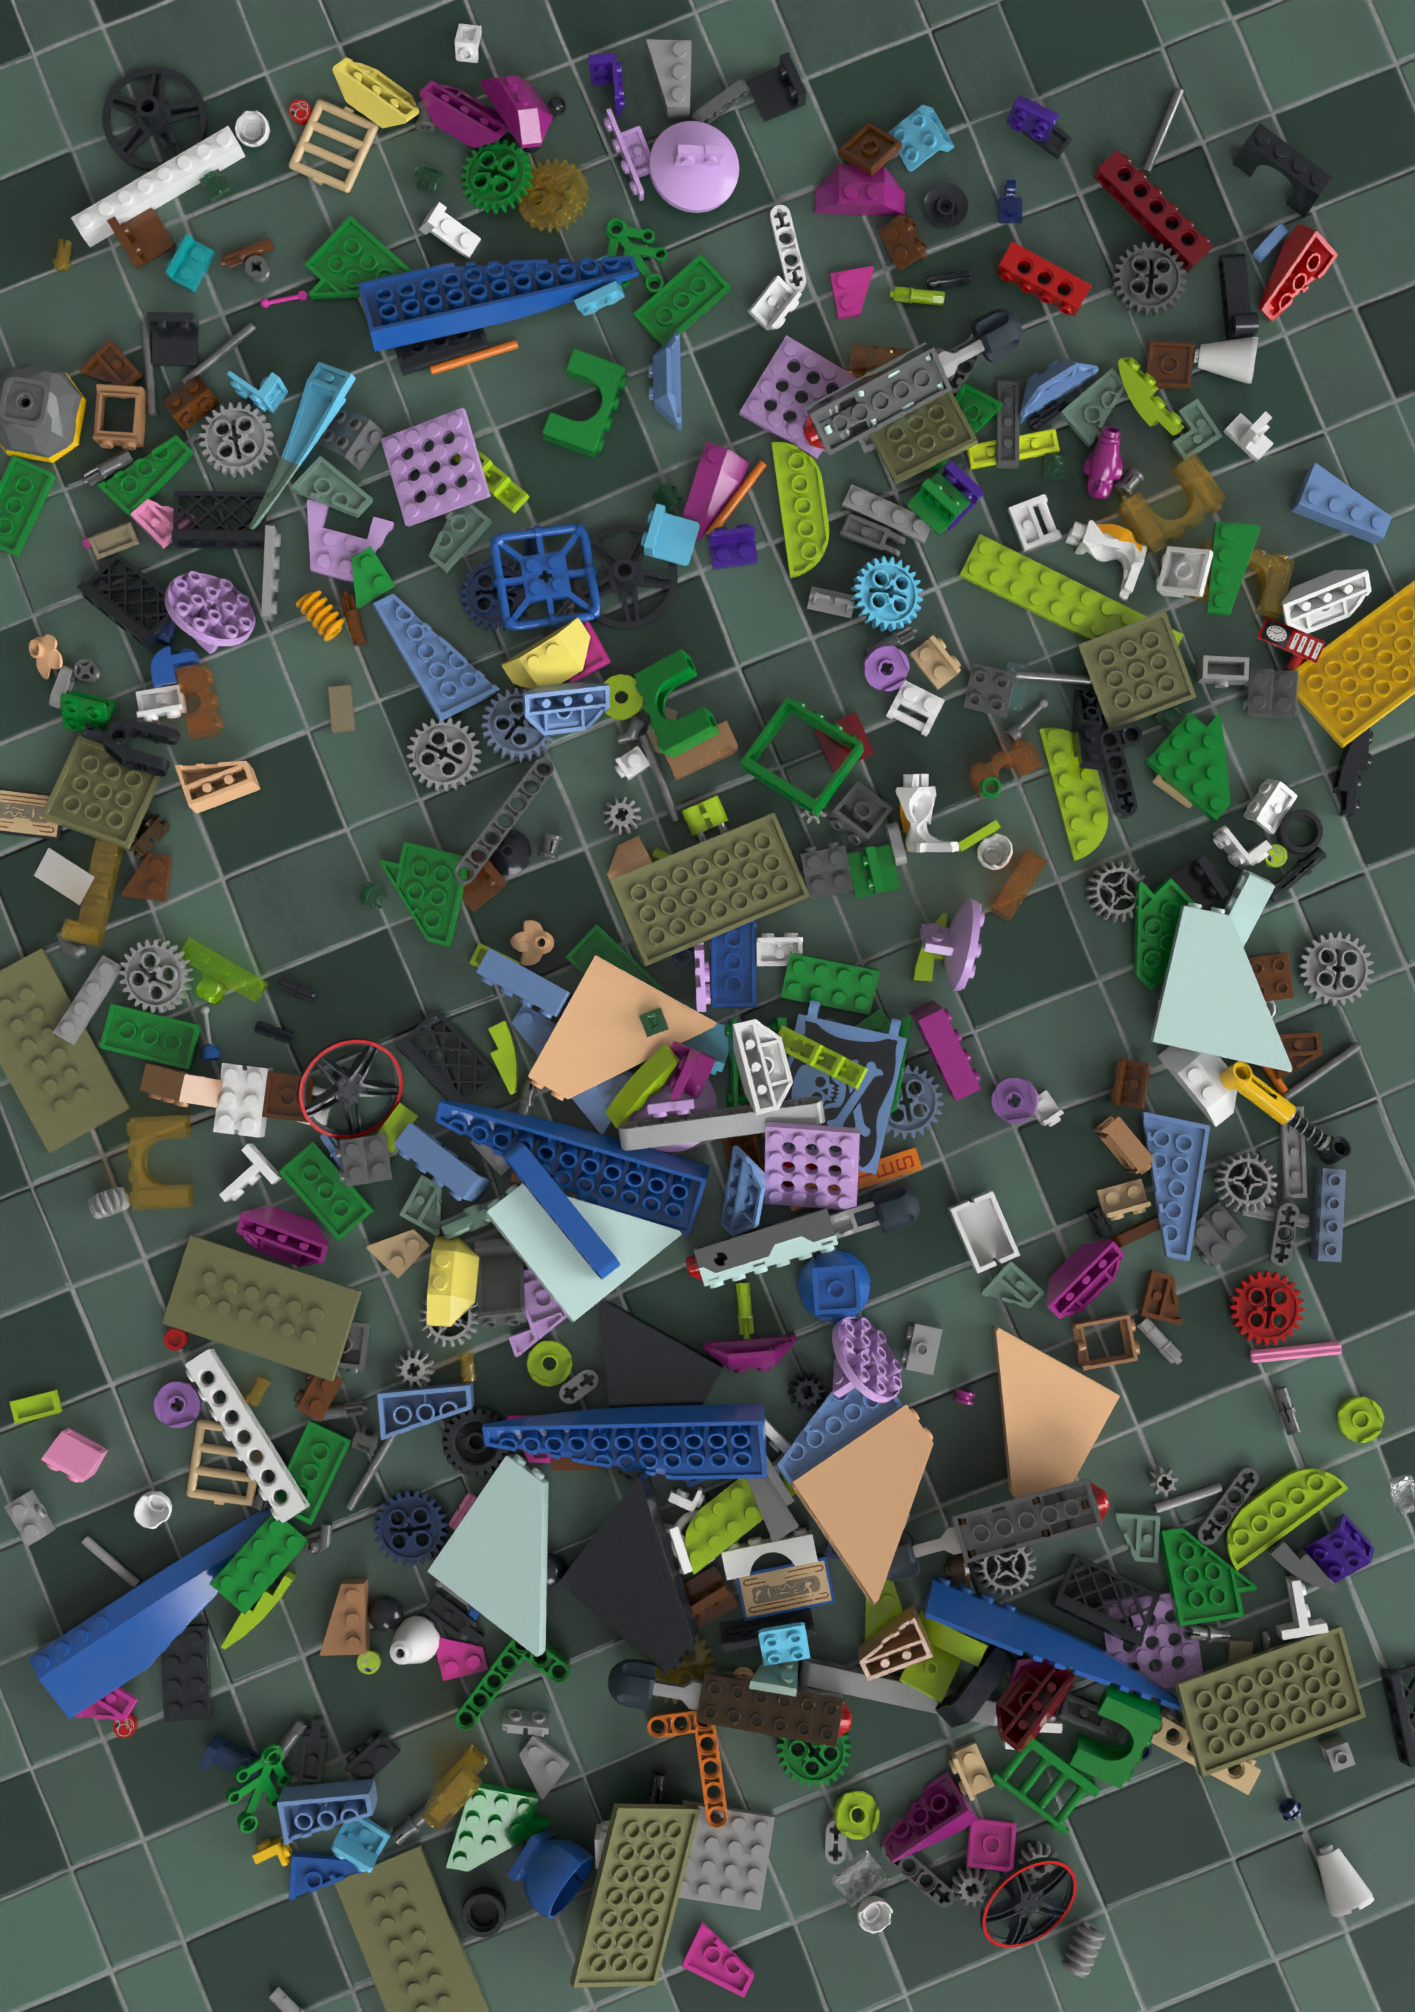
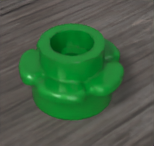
[979,776,1002,799]

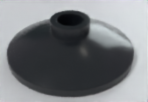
[923,184,968,229]
[488,830,532,875]

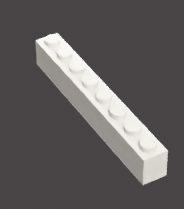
[71,126,245,247]

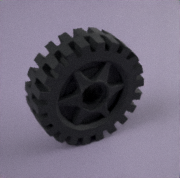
[442,1405,510,1477]

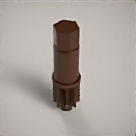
[220,238,274,269]
[340,591,367,647]

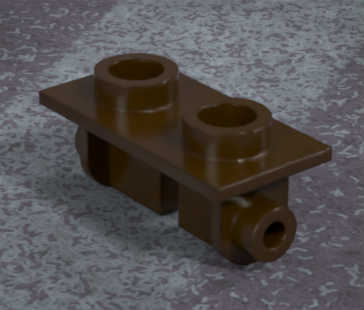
[128,813,171,859]

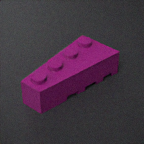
[909,1000,981,1101]

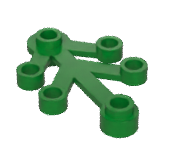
[605,218,667,295]
[225,1744,291,1833]

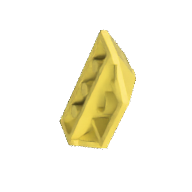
[332,57,419,128]
[501,617,590,689]
[427,1236,480,1327]

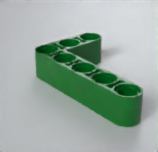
[455,1637,571,1730]

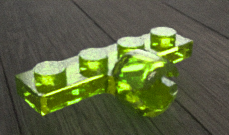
[181,937,269,1005]

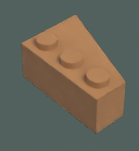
[664,720,738,781]
[140,1063,223,1108]
[319,1577,370,1656]
[858,1604,933,1681]

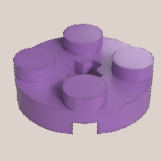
[863,645,910,691]
[992,1077,1039,1124]
[154,1381,202,1428]

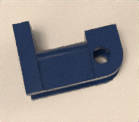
[198,1734,261,1783]

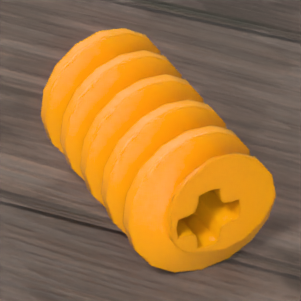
[296,590,345,642]

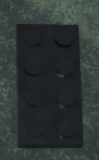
[161,1624,212,1722]

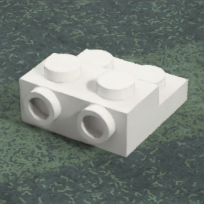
[1156,546,1213,598]

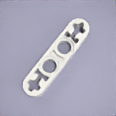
[770,205,806,293]

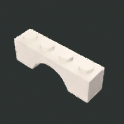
[721,1528,818,1580]

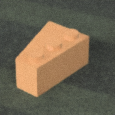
[175,761,260,814]

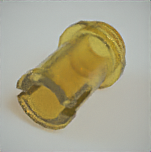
[53,239,73,271]
[459,1353,478,1382]
[245,1376,271,1407]

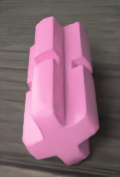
[448,1492,478,1530]

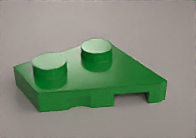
[351,546,395,609]

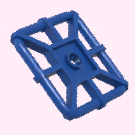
[490,524,601,630]

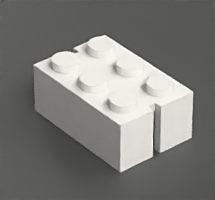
[213,1063,273,1137]
[947,1190,1020,1273]

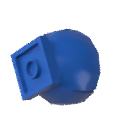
[797,1249,871,1323]
[507,1829,595,1919]

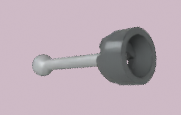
[1003,699,1048,744]

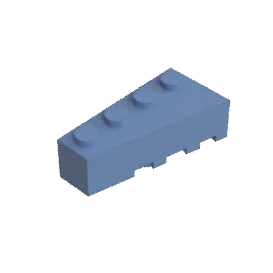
[1291,463,1392,545]
[476,948,573,1019]
[393,1122,492,1203]
[377,1382,475,1440]
[277,1779,378,1845]

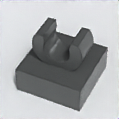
[352,1425,379,1456]

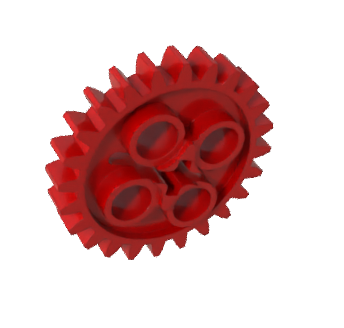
[1228,1270,1305,1346]

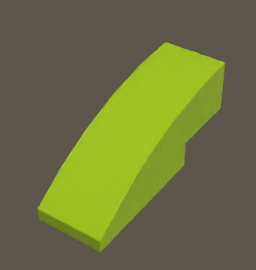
[912,913,947,982]
[489,1021,518,1095]
[919,1610,988,1667]

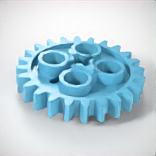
[851,556,923,632]

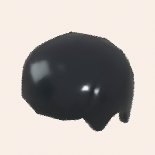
[547,1552,566,1588]
[368,1596,404,1633]

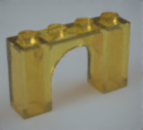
[1116,454,1226,554]
[1189,539,1295,618]
[127,1115,194,1210]
[422,1743,489,1831]

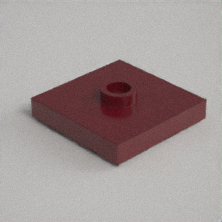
[814,712,875,773]

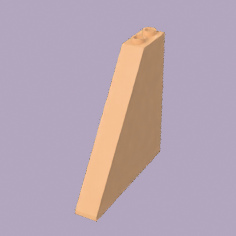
[528,955,717,1101]
[993,1326,1120,1499]
[791,1404,934,1605]

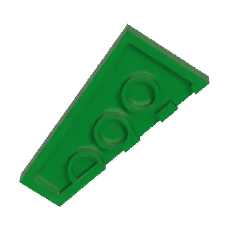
[929,383,1003,472]
[97,435,195,518]

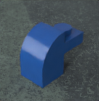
[151,646,200,688]

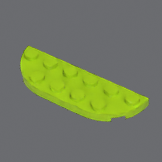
[771,442,829,578]
[1038,728,1108,862]
[1226,1468,1348,1570]
[684,1472,796,1575]

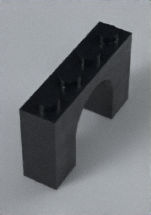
[1233,123,1333,218]

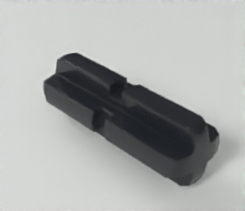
[277,977,317,1003]
[254,1021,294,1044]

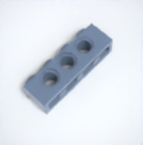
[1310,1167,1346,1262]

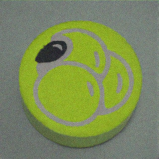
[1264,844,1288,868]
[357,1649,381,1674]

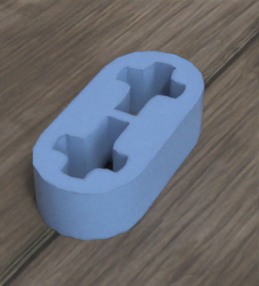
[1252,223,1290,263]

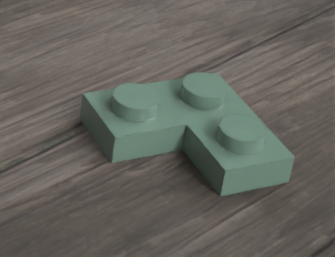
[1171,398,1222,463]

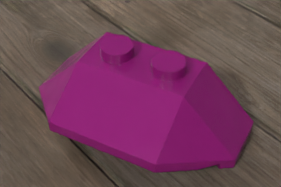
[480,76,553,149]
[419,81,508,148]
[814,164,905,216]
[236,1206,329,1267]
[1045,1239,1125,1319]
[704,1334,796,1373]

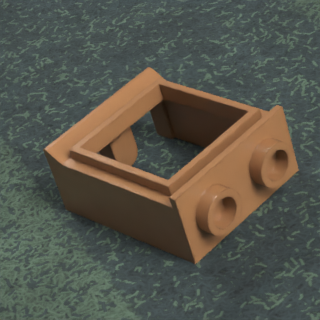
[92,384,147,450]
[1093,1115,1155,1174]
[1071,1312,1140,1371]

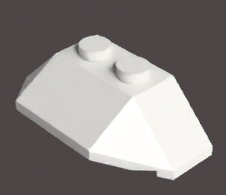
[1281,569,1371,633]
[732,1019,793,1115]
[1157,1046,1237,1127]

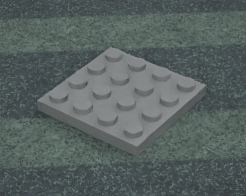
[679,1800,775,1910]

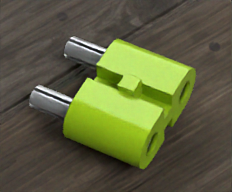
[681,795,728,843]

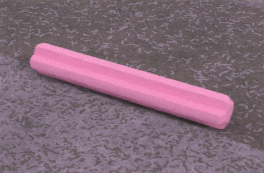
[1249,1341,1342,1363]

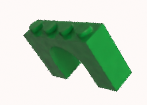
[542,349,628,458]
[634,649,720,759]
[1069,1683,1163,1789]

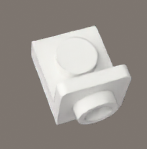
[455,24,482,63]
[614,746,650,781]
[1034,1090,1064,1127]
[668,1486,705,1512]

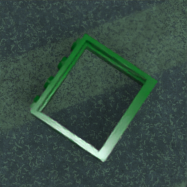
[740,697,864,817]

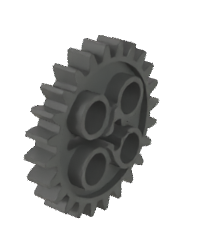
[1112,241,1187,318]

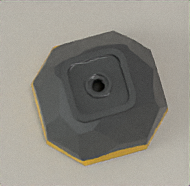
[0,364,87,463]

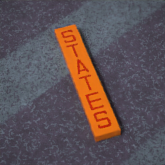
[790,1147,922,1211]

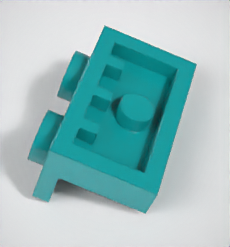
[165,234,216,293]

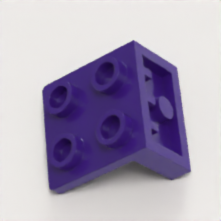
[588,53,625,117]
[1006,95,1060,143]
[941,461,984,530]
[709,524,758,570]
[1305,1514,1375,1583]

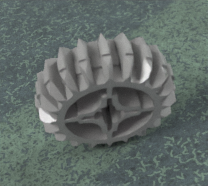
[1086,861,1148,923]
[1214,1151,1278,1214]
[418,1299,479,1347]
[973,1547,1036,1596]

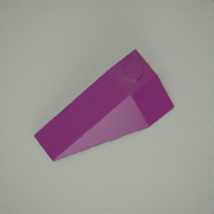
[682,442,749,542]
[881,1771,978,1863]

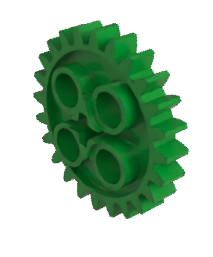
[460,139,534,214]
[776,1732,851,1789]

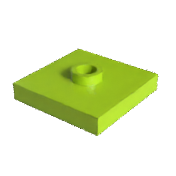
[899,1644,961,1704]

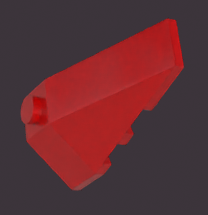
[1258,224,1338,321]

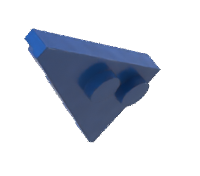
[289,1852,362,1901]

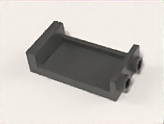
[474,1238,527,1328]

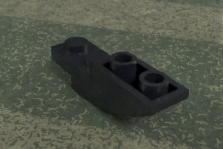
[1072,688,1104,770]
[1332,728,1373,817]

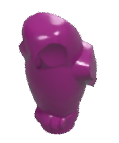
[1084,427,1123,499]

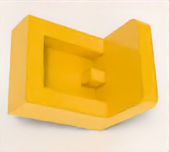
[252,1836,292,1867]

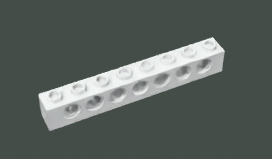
[185,1349,310,1523]

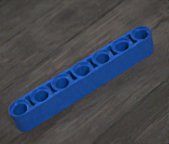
[501,1140,620,1280]

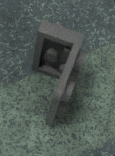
[318,406,385,471]

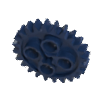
[459,558,532,632]
[373,1489,449,1566]

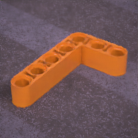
[647,1708,728,1828]

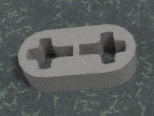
[49,665,76,709]
[885,822,907,866]
[559,1368,599,1404]
[824,1817,847,1864]

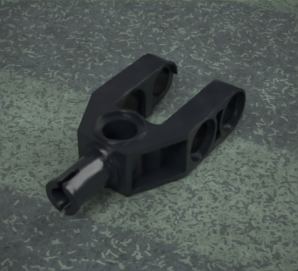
[82,718,180,777]

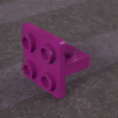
[665,1041,716,1101]

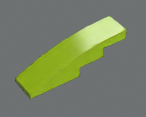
[452,450,529,514]
[778,1025,868,1090]
[605,1045,680,1128]
[221,1571,297,1650]

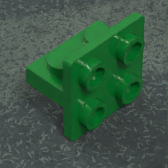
[907,472,970,535]
[60,690,116,733]
[847,845,900,899]

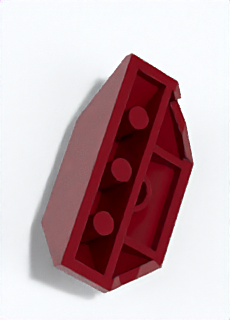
[996,1663,1075,1752]

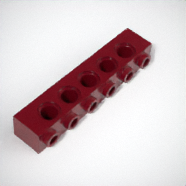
[1094,150,1212,273]

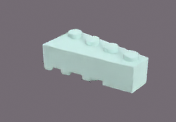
[1224,869,1275,947]

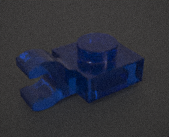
[998,180,1022,224]

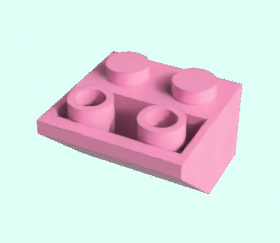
[41,1428,108,1482]

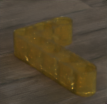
[62,838,123,947]

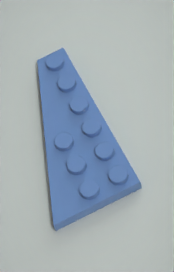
[373,594,500,722]
[511,1004,634,1134]
[1141,1112,1210,1262]
[776,1388,903,1485]

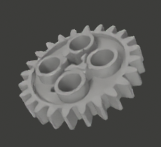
[199,402,275,478]
[407,717,482,792]
[1297,932,1374,1006]
[119,938,194,1013]

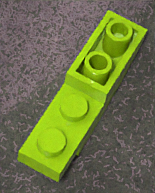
[1118,357,1184,435]

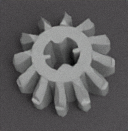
[603,796,642,835]
[88,1187,130,1219]
[395,1349,435,1388]
[1018,1840,1057,1882]
[951,1867,991,1908]

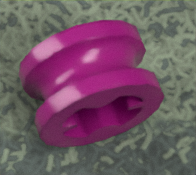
[953,1388,975,1405]

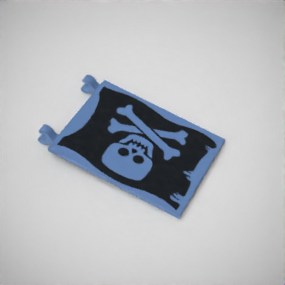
[783,1000,907,1174]

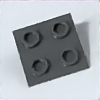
[963,663,1018,718]

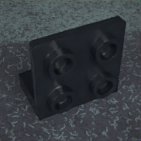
[747,52,807,122]
[147,312,199,367]
[1161,855,1230,909]

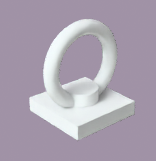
[663,1510,716,1574]

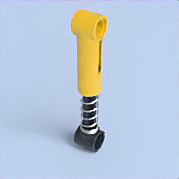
[1220,1061,1351,1165]

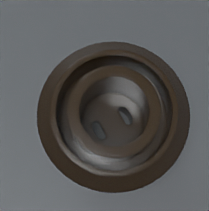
[943,1553,971,1584]

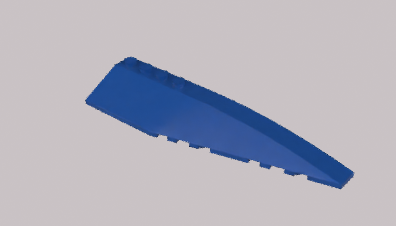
[358,256,639,352]
[435,1100,710,1236]
[482,1404,767,1480]
[28,1505,272,1719]
[922,1575,1182,1712]

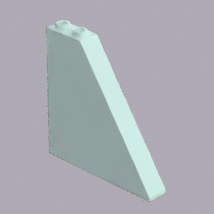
[1150,902,1292,1072]
[486,1183,682,1323]
[427,1454,549,1657]

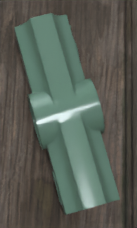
[440,1195,505,1240]

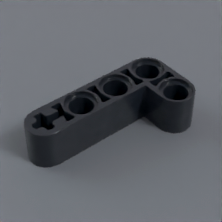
[1218,253,1259,341]
[1100,724,1143,819]
[935,1644,1015,1728]

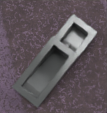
[1266,1539,1337,1592]

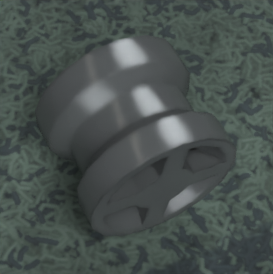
[245,255,271,284]
[73,659,101,685]

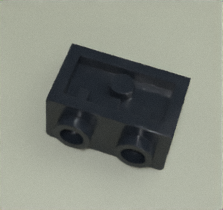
[345,1730,401,1780]

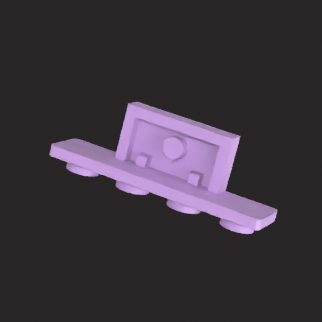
[603,108,651,201]

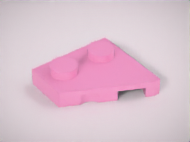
[131,499,196,549]

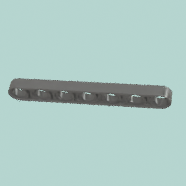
[453,758,554,885]

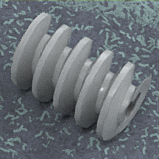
[1061,1921,1106,1978]

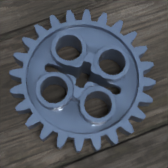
[481,688,553,762]
[886,1065,944,1140]

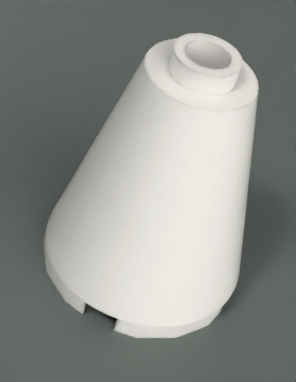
[1194,337,1258,384]
[390,1616,440,1664]
[1317,1844,1374,1917]

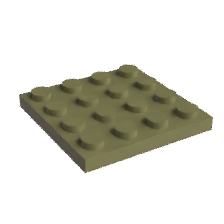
[869,391,978,485]
[1077,611,1196,729]
[41,736,162,850]

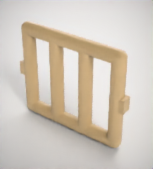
[289,99,379,193]
[186,1419,265,1506]

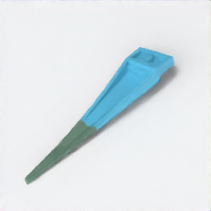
[250,362,356,531]

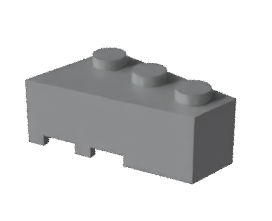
[646,39,692,119]

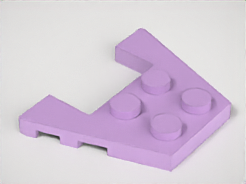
[307,499,394,583]
[694,942,711,1012]
[509,1270,567,1357]

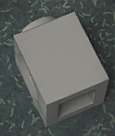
[1318,1734,1356,1772]

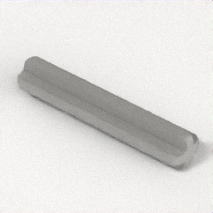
[1241,1206,1310,1228]

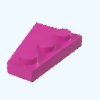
[681,1921,754,1997]

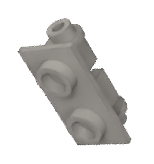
[807,586,855,618]
[502,1709,551,1737]

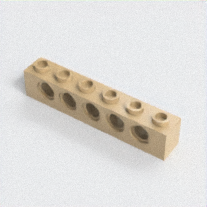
[1124,1709,1261,1795]

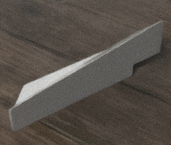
[747,1457,799,1541]

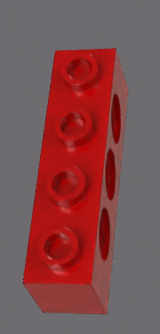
[996,242,1092,316]

